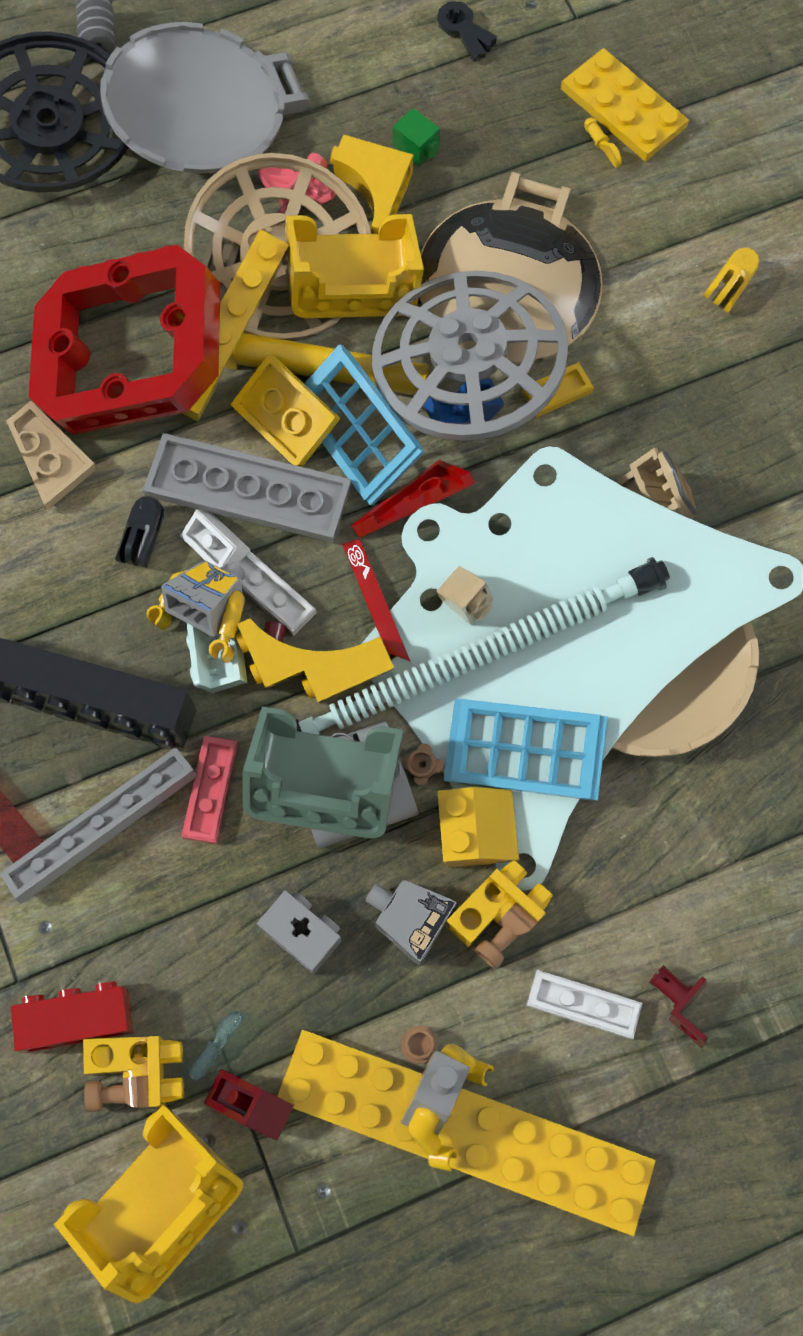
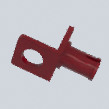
[649,965,708,1048]

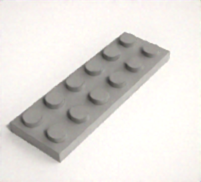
[143,433,352,543]

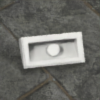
[180,509,250,569]

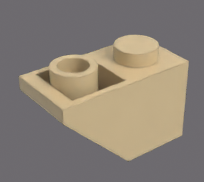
[436,566,493,625]

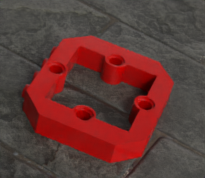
[28,244,221,435]

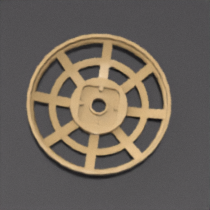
[184,153,371,341]

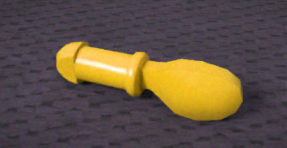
[584,118,622,168]

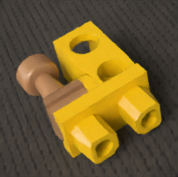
[445,860,553,969]
[83,1036,184,1112]

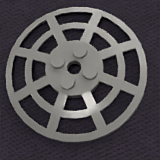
[372,271,568,441]

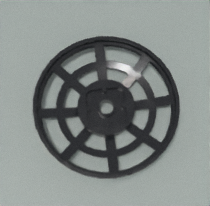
[0,32,129,193]

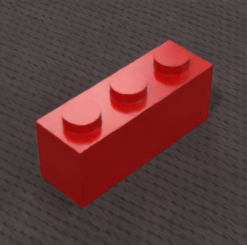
[10,981,133,1053]

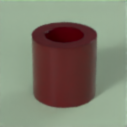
[264,621,286,643]

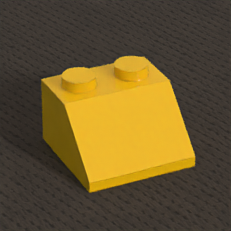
[437,787,519,868]

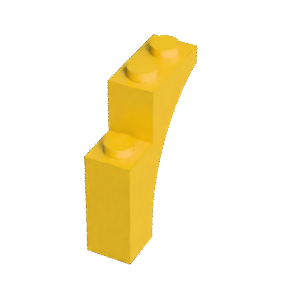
[235,619,394,703]

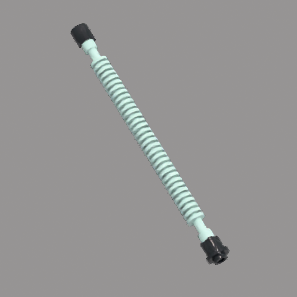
[296,557,670,735]

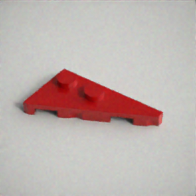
[351,460,476,538]

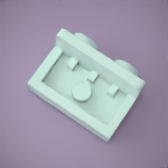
[186,623,247,693]

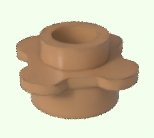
[402,744,444,785]

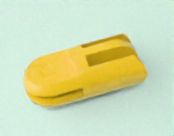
[703,247,760,313]

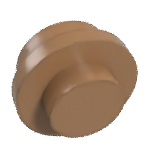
[401,1026,438,1064]

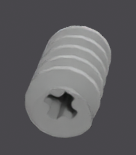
[75,0,116,55]

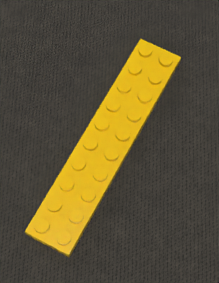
[277,1029,656,1236]

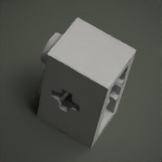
[256,890,342,974]

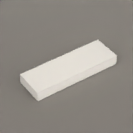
[237,551,316,636]
[526,970,643,1040]

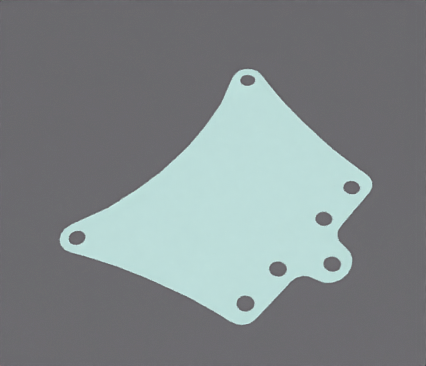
[362,446,803,891]

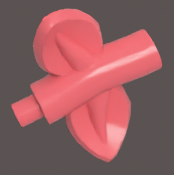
[257,153,336,214]

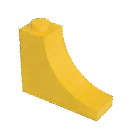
[330,135,413,234]

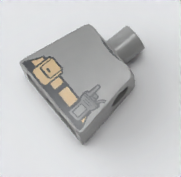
[365,880,457,966]

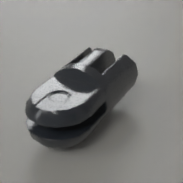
[115,496,164,568]

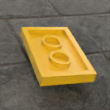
[230,354,341,467]

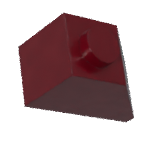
[204,1069,294,1141]

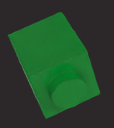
[393,108,440,166]

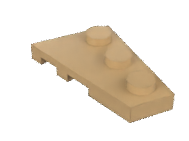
[6,401,97,511]

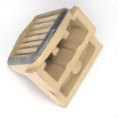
[615,448,697,519]

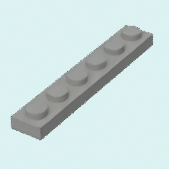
[0,747,197,904]

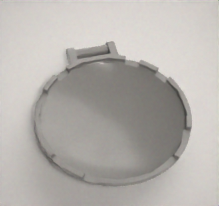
[100,22,311,174]

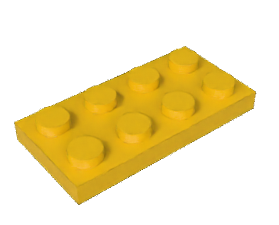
[561,48,689,162]

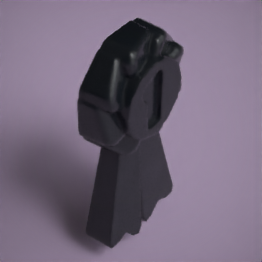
[438,1,497,62]

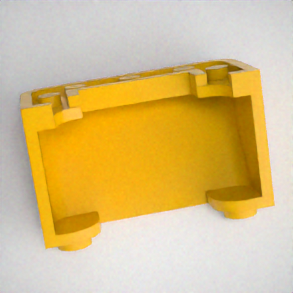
[285,214,424,318]
[54,1104,243,1303]

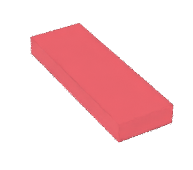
[181,736,239,845]

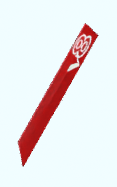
[342,539,411,662]

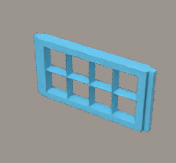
[305,344,425,505]
[444,699,608,801]

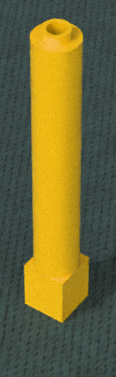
[226,332,432,396]

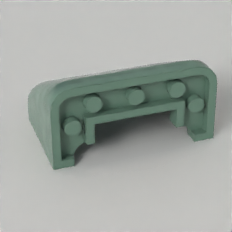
[243,706,403,839]

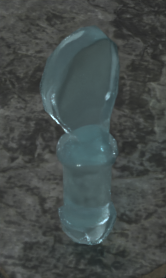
[189,1011,243,1080]

